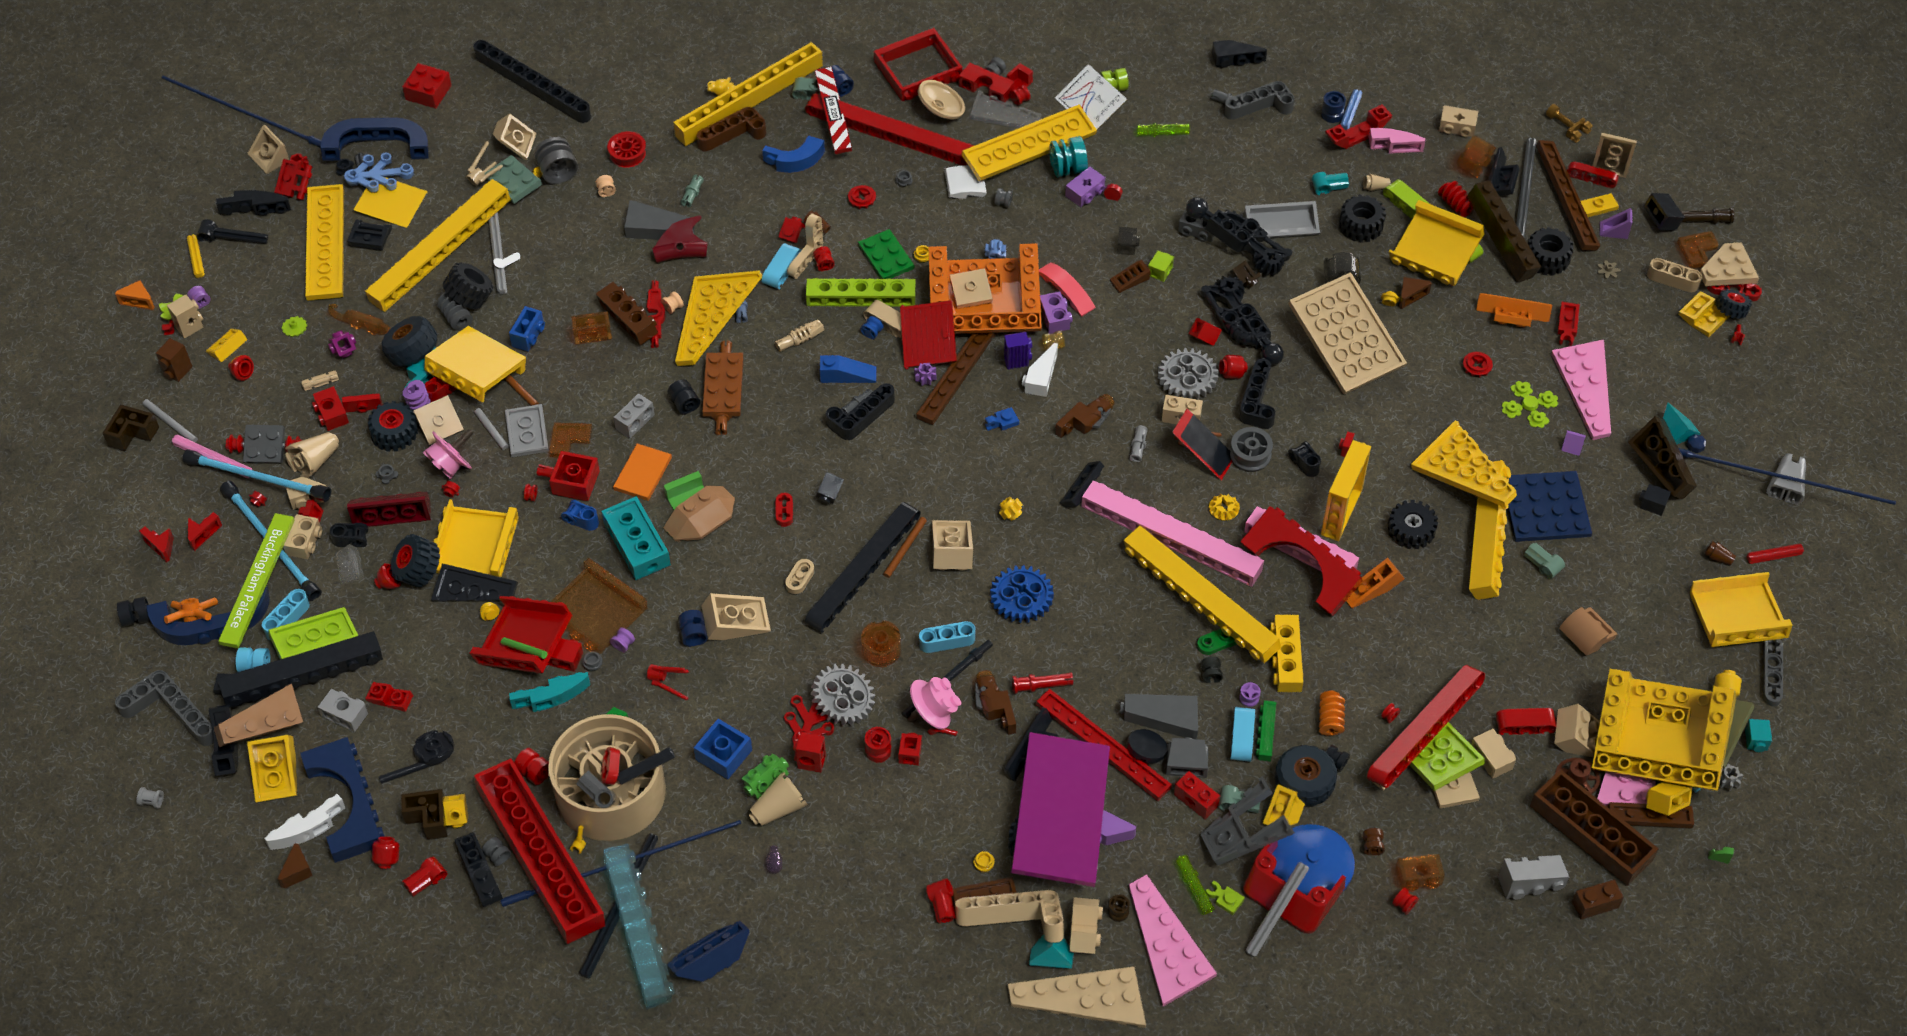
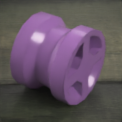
[187,286,210,309]
[610,628,635,653]
[1239,682,1261,707]

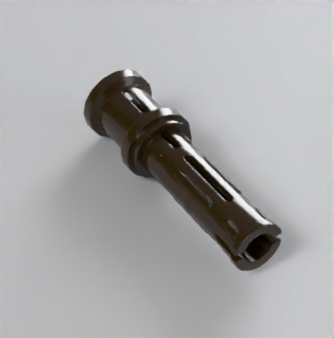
[1681,207,1734,224]

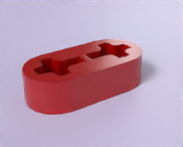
[776,493,793,527]
[601,747,620,786]

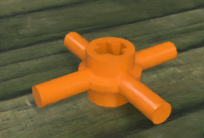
[164,597,218,624]

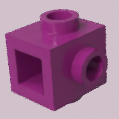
[328,330,356,358]

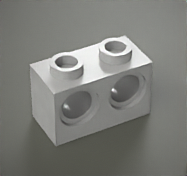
[614,393,654,439]

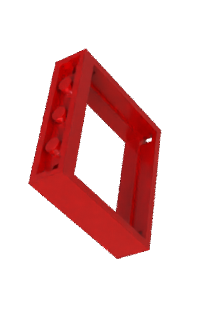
[874,28,963,101]

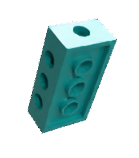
[601,496,671,580]

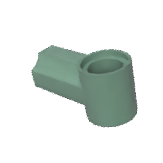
[1524,543,1565,580]
[1219,785,1260,813]

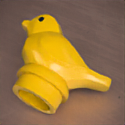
[707,77,735,96]

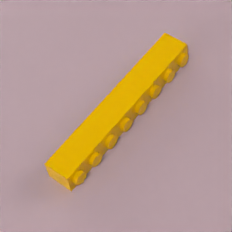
[1469,460,1511,600]

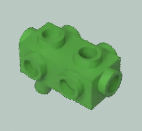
[741,754,789,799]

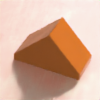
[115,280,155,310]

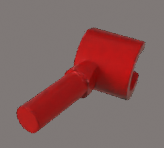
[162,319,174,335]
[1731,324,1745,345]
[928,724,957,736]

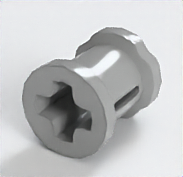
[137,787,164,809]

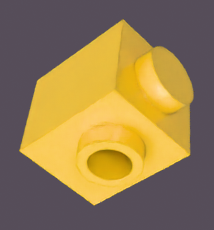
[443,794,468,828]

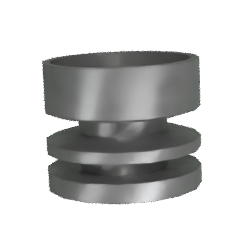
[534,137,578,184]

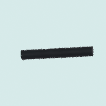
[379,762,440,784]

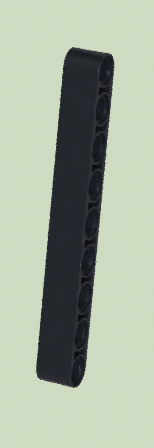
[473,40,591,123]
[805,502,921,633]

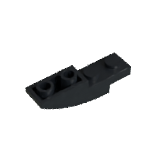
[216,190,291,215]
[454,832,503,907]

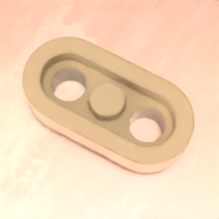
[786,559,814,594]

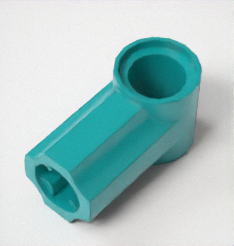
[1311,172,1349,195]

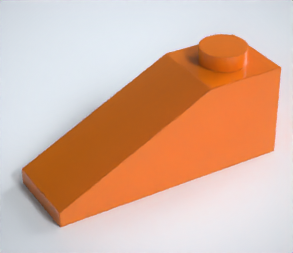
[1346,558,1405,608]

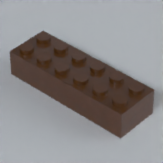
[1530,769,1659,886]

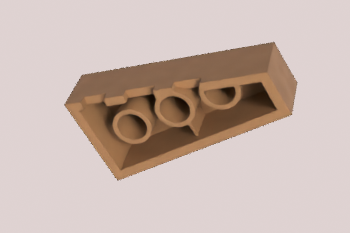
[214,684,303,747]

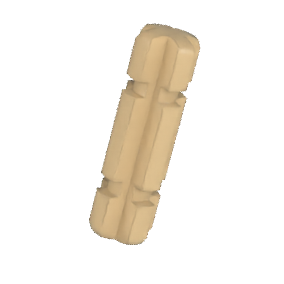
[302,370,339,391]

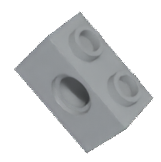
[318,689,368,732]

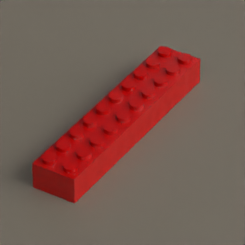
[474,758,605,944]

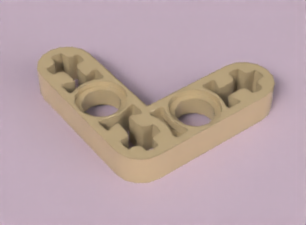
[787,213,823,279]

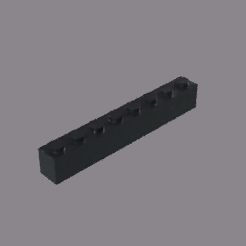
[217,631,383,707]

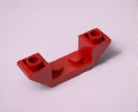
[1325,105,1392,149]

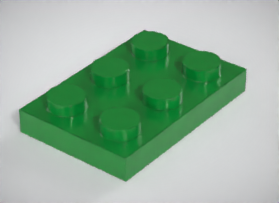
[858,229,915,279]

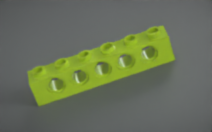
[806,278,916,307]

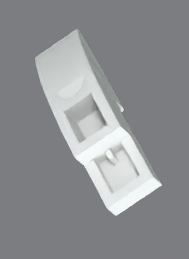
[264,794,345,850]

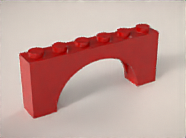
[1240,506,1363,616]

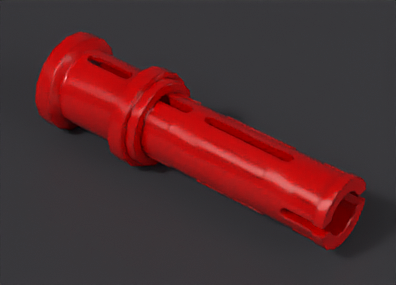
[1012,672,1073,694]

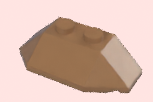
[663,486,735,541]

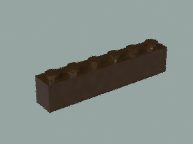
[1467,180,1541,282]

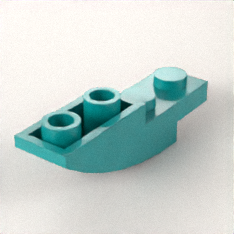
[509,672,590,712]

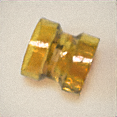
[1042,330,1065,351]

